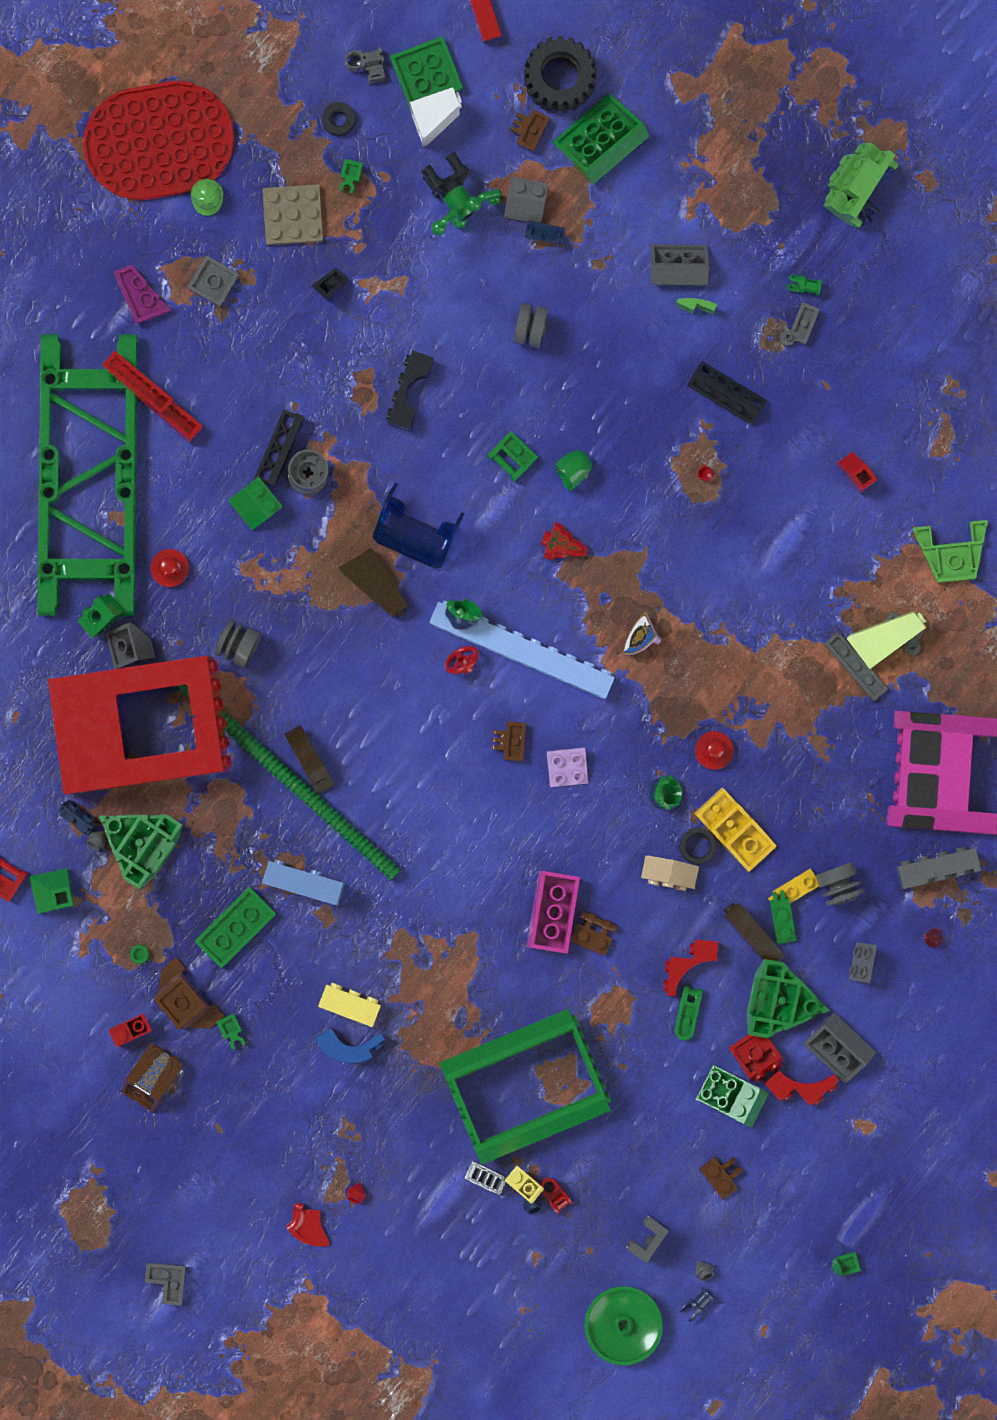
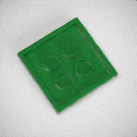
[390,36,463,108]

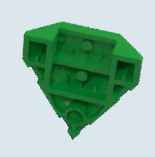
[99,814,183,890]
[747,959,830,1038]

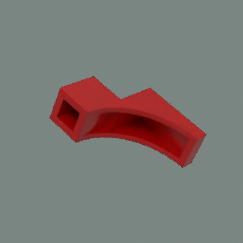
[663,940,718,996]
[764,1070,839,1106]

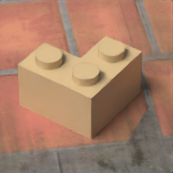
[641,855,699,891]

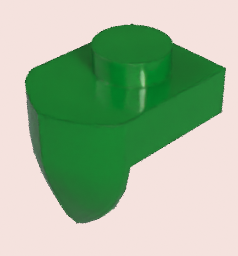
[831,1251,861,1276]

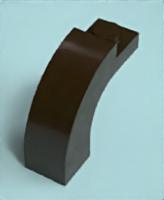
[284,725,335,794]

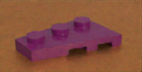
[114,265,171,325]

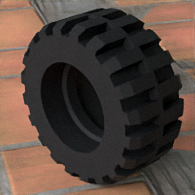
[524,36,596,113]

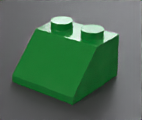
[228,477,283,530]

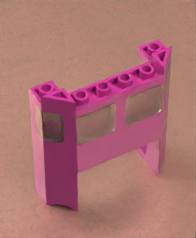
[887,711,997,835]

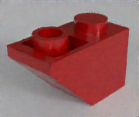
[837,452,877,494]
[109,1013,152,1047]

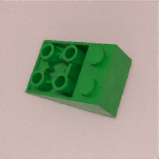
[696,1065,769,1128]

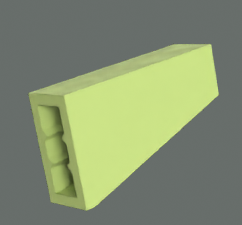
[847,611,927,669]

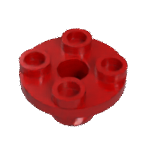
[150,549,189,588]
[695,731,733,770]

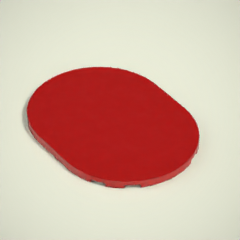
[83,81,234,200]

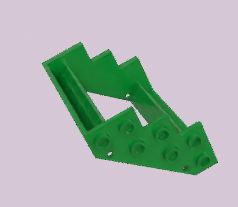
[439,1009,611,1165]

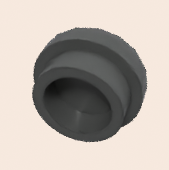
[86,831,106,851]
[695,1261,714,1282]

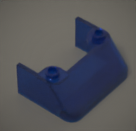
[373,483,465,569]

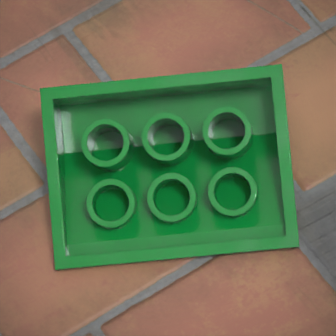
[553,93,649,185]

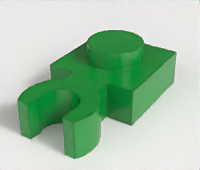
[340,159,363,195]
[216,1013,245,1050]

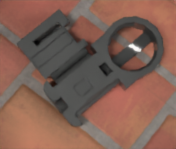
[345,46,385,84]

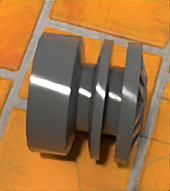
[288,450,328,495]
[215,619,262,669]
[815,862,864,906]

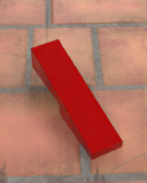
[469,0,501,42]

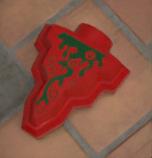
[541,522,588,560]

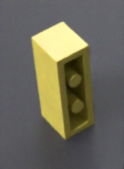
[318,983,381,1027]

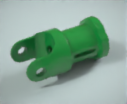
[787,274,822,296]

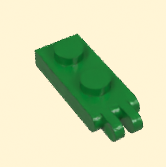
[770,890,796,944]

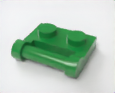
[487,431,538,482]

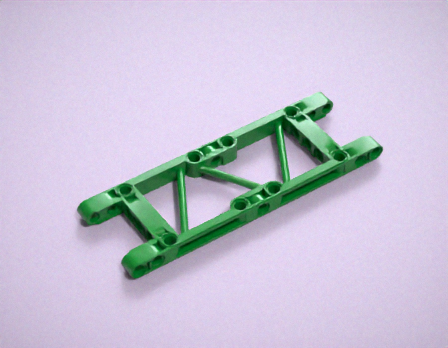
[37,334,138,616]

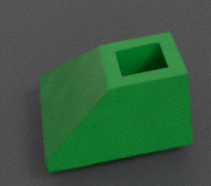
[30,868,76,914]

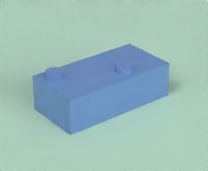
[262,859,345,906]

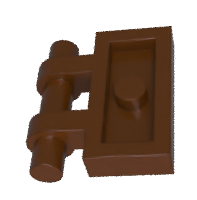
[570,911,618,956]

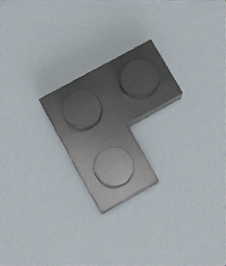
[145,1262,186,1306]

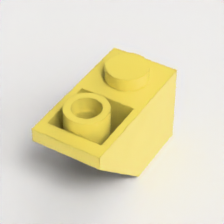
[505,1166,544,1204]

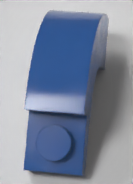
[315,1028,385,1063]

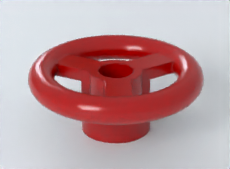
[444,646,479,674]

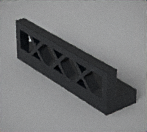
[687,361,767,425]
[254,409,305,488]

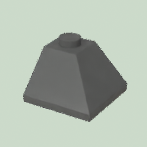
[105,623,155,669]

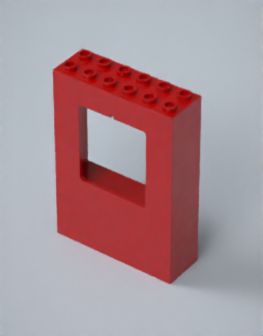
[48,656,232,794]

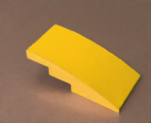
[694,788,776,872]

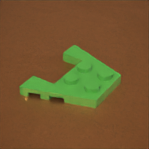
[913,520,988,583]

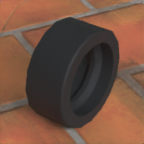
[679,828,716,865]

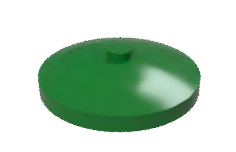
[584,1286,663,1365]

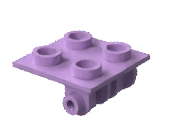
[547,747,588,787]

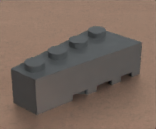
[896,846,981,890]

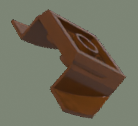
[154,957,225,1030]

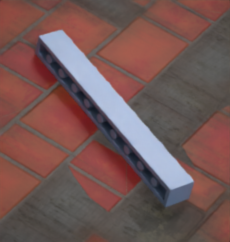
[429,601,615,700]

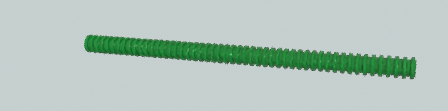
[174,684,401,881]

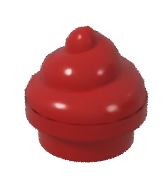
[346,1183,366,1204]

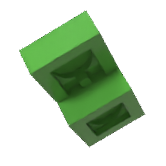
[675,298,717,315]

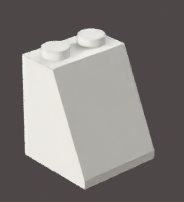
[410,87,462,147]

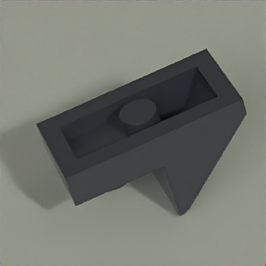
[312,267,349,302]

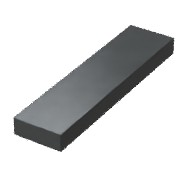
[823,631,888,702]

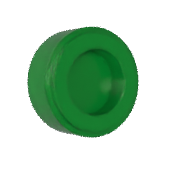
[130,945,150,964]

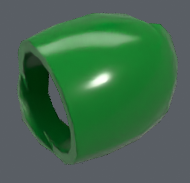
[554,449,592,491]

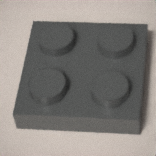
[187,255,239,308]

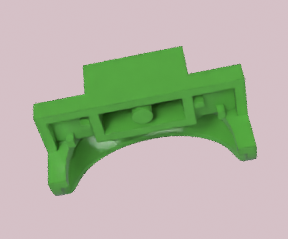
[823,142,899,227]

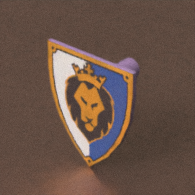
[623,612,661,655]

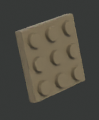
[262,184,323,246]

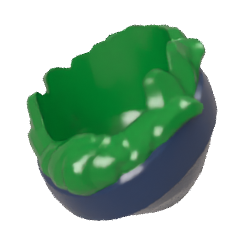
[445,598,482,630]
[648,775,682,811]

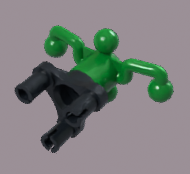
[421,152,502,236]

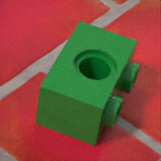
[78,594,124,638]

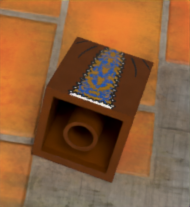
[121,1043,183,1113]

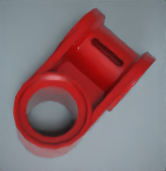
[540,1177,573,1215]

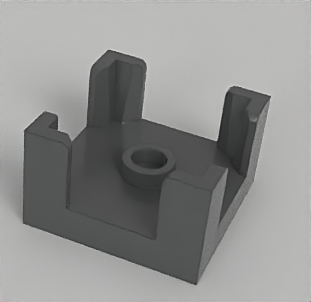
[626,1215,669,1263]

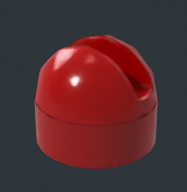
[697,465,714,482]

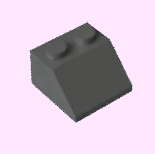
[504,176,548,223]

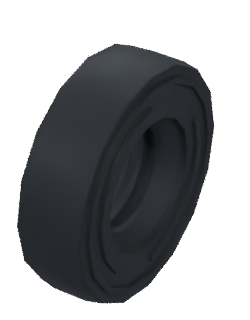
[322,102,355,136]

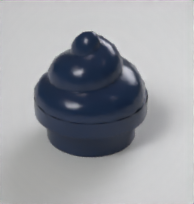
[523,1197,542,1215]

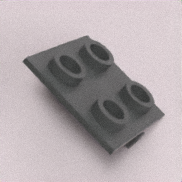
[849,942,877,983]

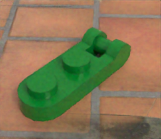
[674,985,703,1040]

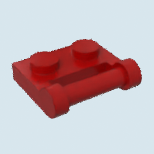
[0,858,28,902]

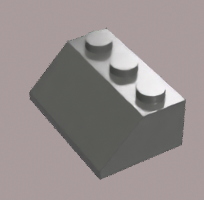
[650,244,709,286]
[803,1012,876,1084]

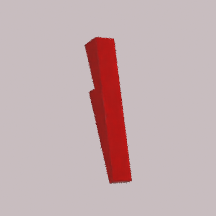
[102,351,203,444]

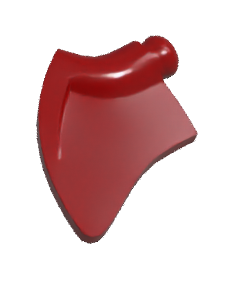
[286,1203,329,1246]

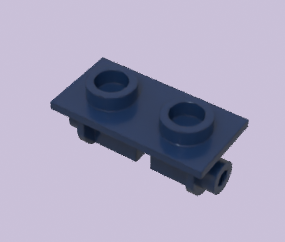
[525,220,565,246]
[58,799,99,835]

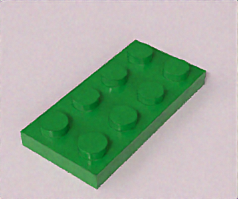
[194,887,276,969]

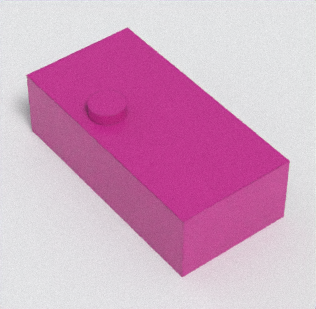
[526,871,580,954]

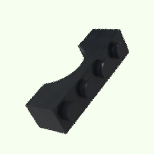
[386,350,434,432]

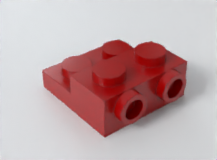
[729,1035,784,1082]

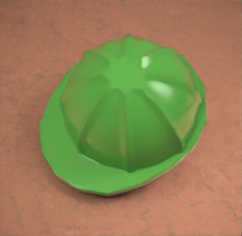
[191,178,223,216]

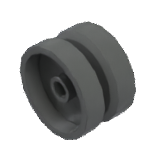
[513,302,548,349]

